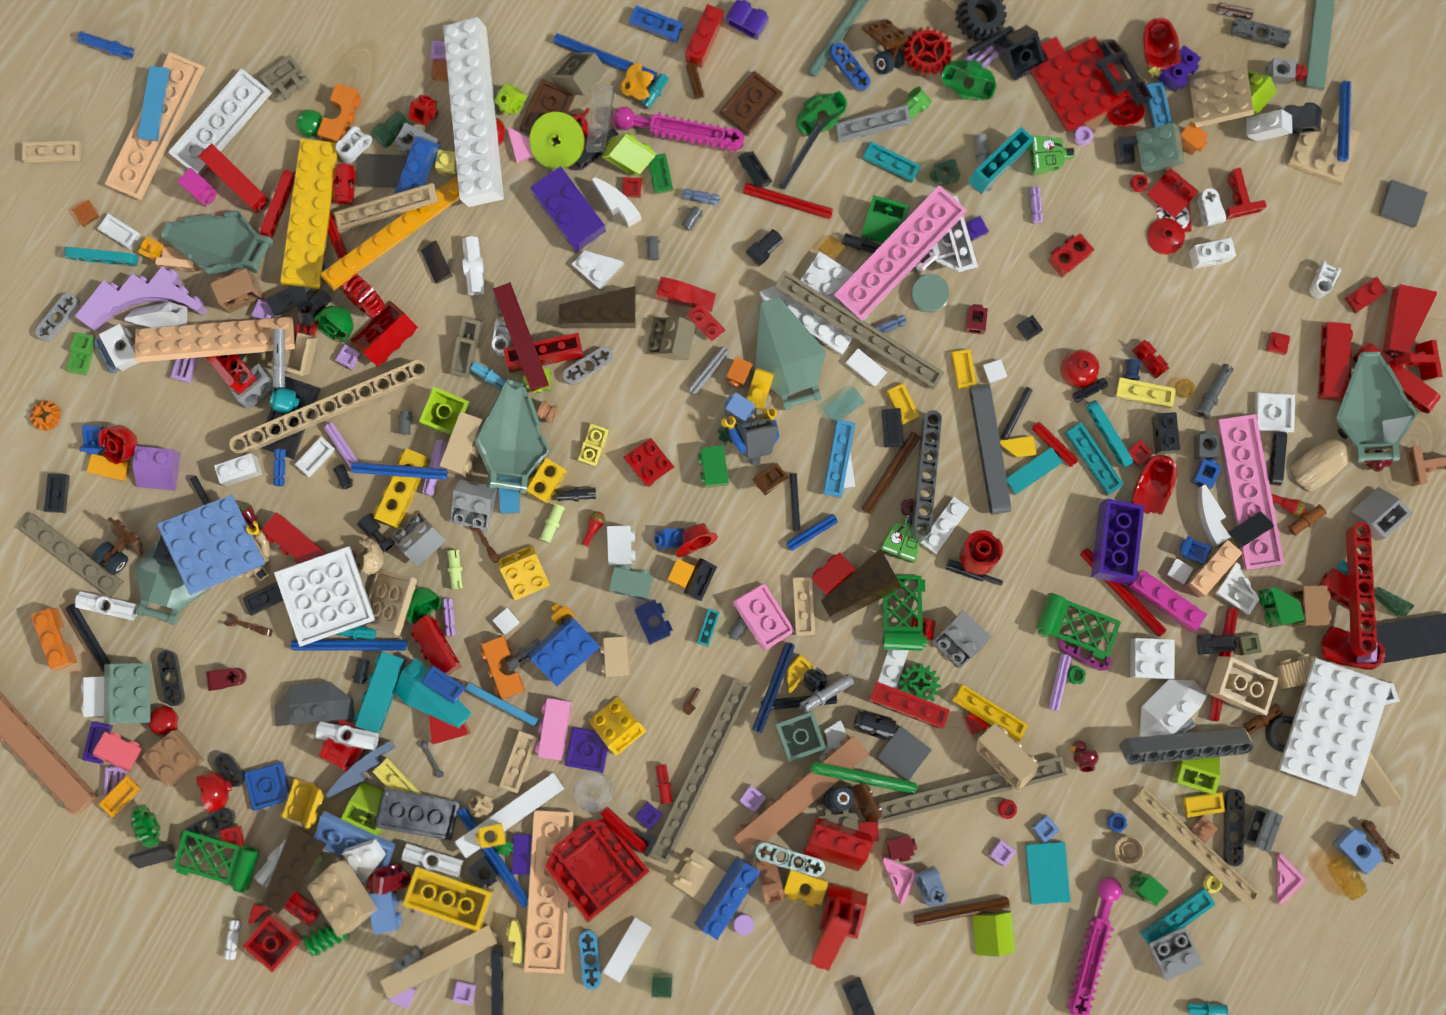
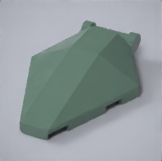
[161,210,273,274]
[754,297,826,411]
[1335,352,1418,463]
[474,380,550,494]
[135,511,211,625]

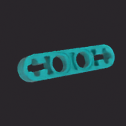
[63,247,139,267]
[1085,400,1133,468]

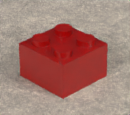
[242,912,303,973]

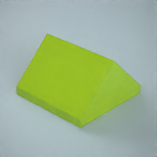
[419,386,469,436]
[972,912,1015,956]

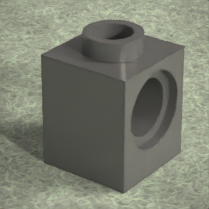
[1194,431,1219,460]

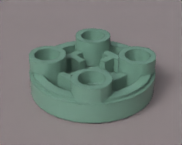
[911,274,949,312]

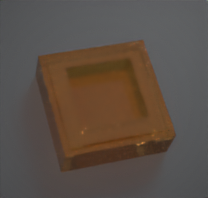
[72,200,100,227]

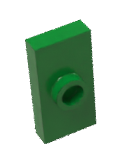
[649,153,673,194]

